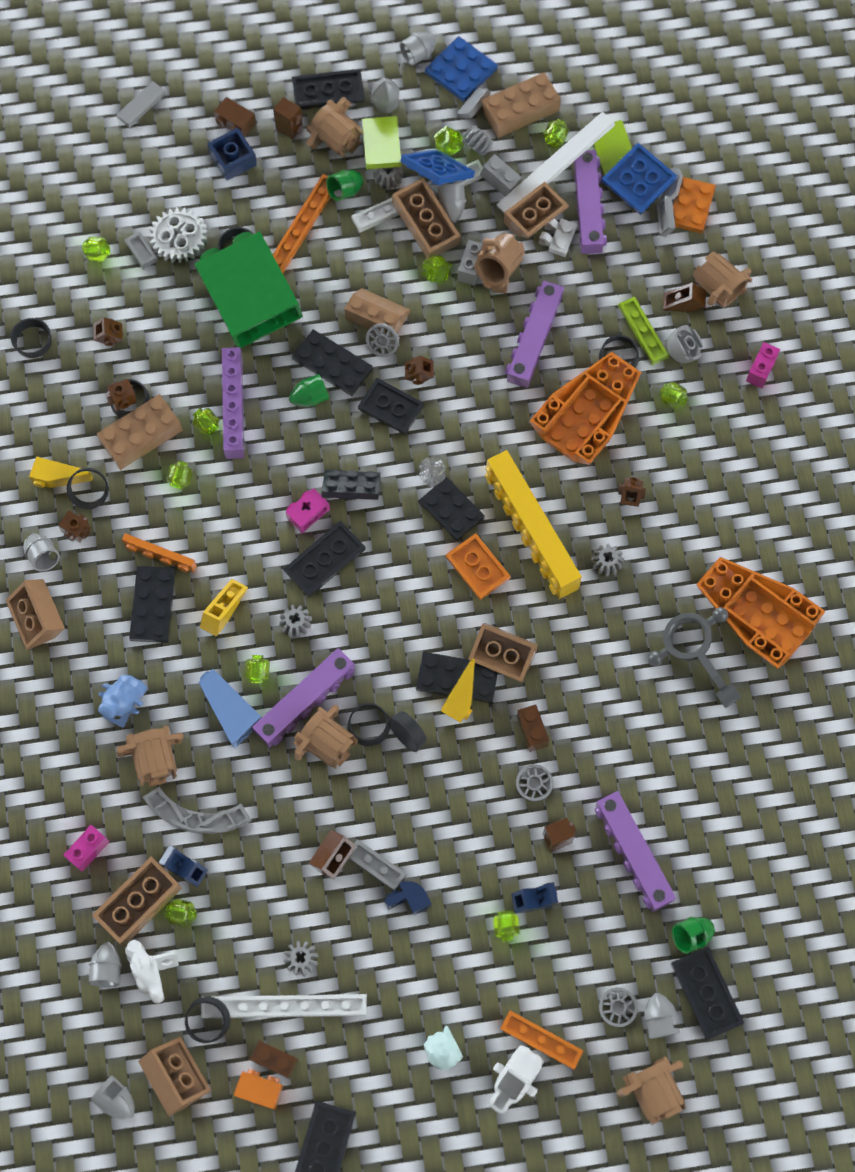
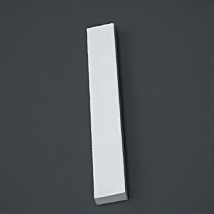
[496,112,615,213]
[352,160,483,233]
[201,994,367,1018]

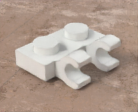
[538,219,578,257]

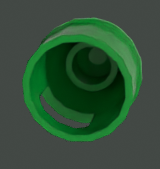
[326,169,364,201]
[289,374,329,407]
[672,917,715,954]

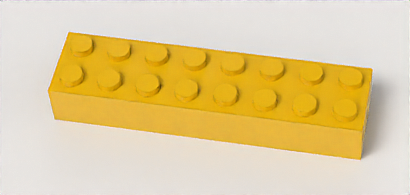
[485,450,582,599]

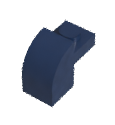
[159,845,208,887]
[384,881,432,916]
[511,882,558,914]

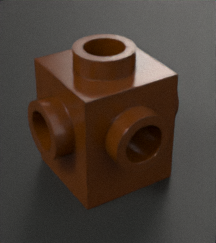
[93,317,123,346]
[405,356,434,385]
[106,379,137,411]
[618,477,646,507]
[58,511,91,543]

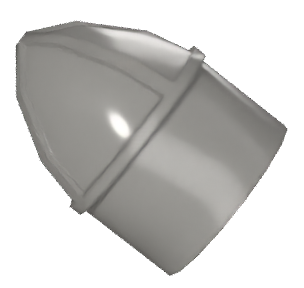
[399,31,436,66]
[372,78,400,113]
[437,184,466,223]
[23,533,60,572]
[88,942,122,987]
[644,993,680,1039]
[91,1075,135,1119]

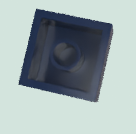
[207,127,257,181]

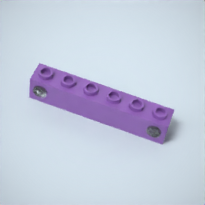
[573,150,607,254]
[505,280,564,388]
[222,347,246,459]
[252,648,355,748]
[594,791,676,912]

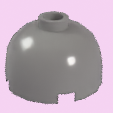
[667,325,703,363]

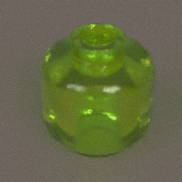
[543,119,569,147]
[82,236,111,261]
[660,382,688,409]
[192,408,220,436]
[166,461,193,490]
[244,655,270,683]
[165,899,197,927]
[493,911,520,942]

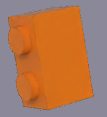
[234,1069,283,1110]

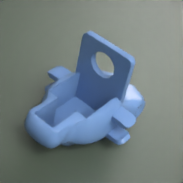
[98,675,148,728]

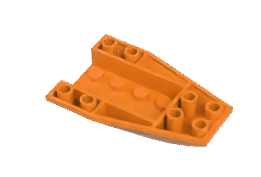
[530,352,641,465]
[696,557,825,669]

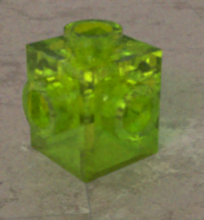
[434,126,464,156]
[422,255,453,284]

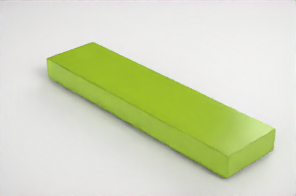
[618,296,669,365]

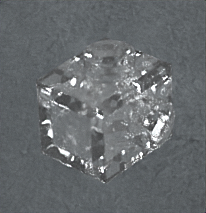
[418,455,446,488]

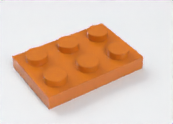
[673,177,716,234]
[445,533,511,600]

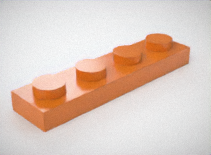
[122,533,197,573]
[500,1011,583,1070]

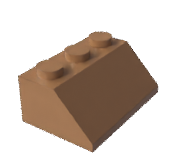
[504,182,569,238]
[344,288,410,336]
[6,579,65,650]
[468,623,539,682]
[138,1037,211,1116]

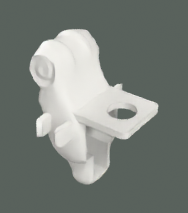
[125,940,179,1003]
[490,1045,544,1114]

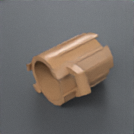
[306,97,364,157]
[475,233,525,293]
[693,252,752,308]
[293,705,358,769]
[116,726,184,787]
[617,1056,686,1125]

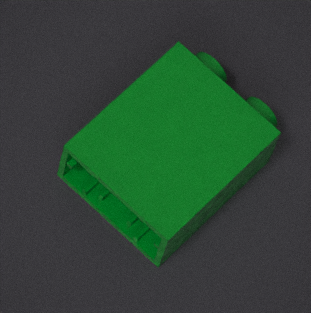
[194,231,303,348]

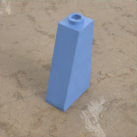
[199,669,262,748]

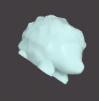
[424,1026,463,1070]

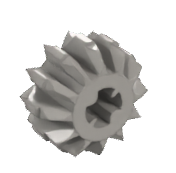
[463,126,493,155]
[373,167,403,190]
[591,543,624,577]
[279,604,312,638]
[284,941,319,976]

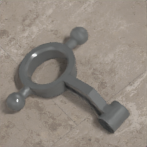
[648,607,742,709]

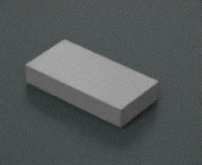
[457,89,491,119]
[657,196,675,237]
[125,231,158,269]

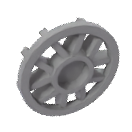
[366,323,399,357]
[516,764,553,802]
[599,988,638,1027]

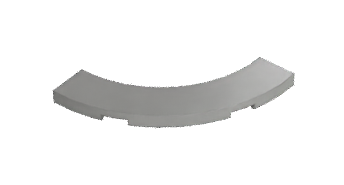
[142,787,252,834]

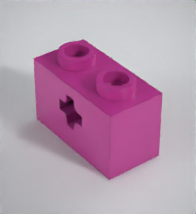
[745,342,780,389]
[286,488,330,534]
[63,825,110,872]

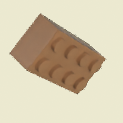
[482,72,561,138]
[392,178,461,261]
[97,394,183,470]
[92,857,182,947]

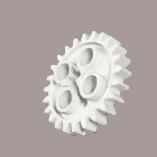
[149,208,208,263]

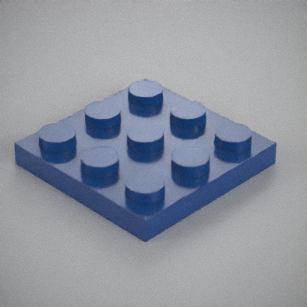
[425,36,498,102]
[601,143,678,215]
[400,149,475,185]

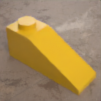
[29,456,93,488]
[200,579,248,637]
[440,658,475,723]

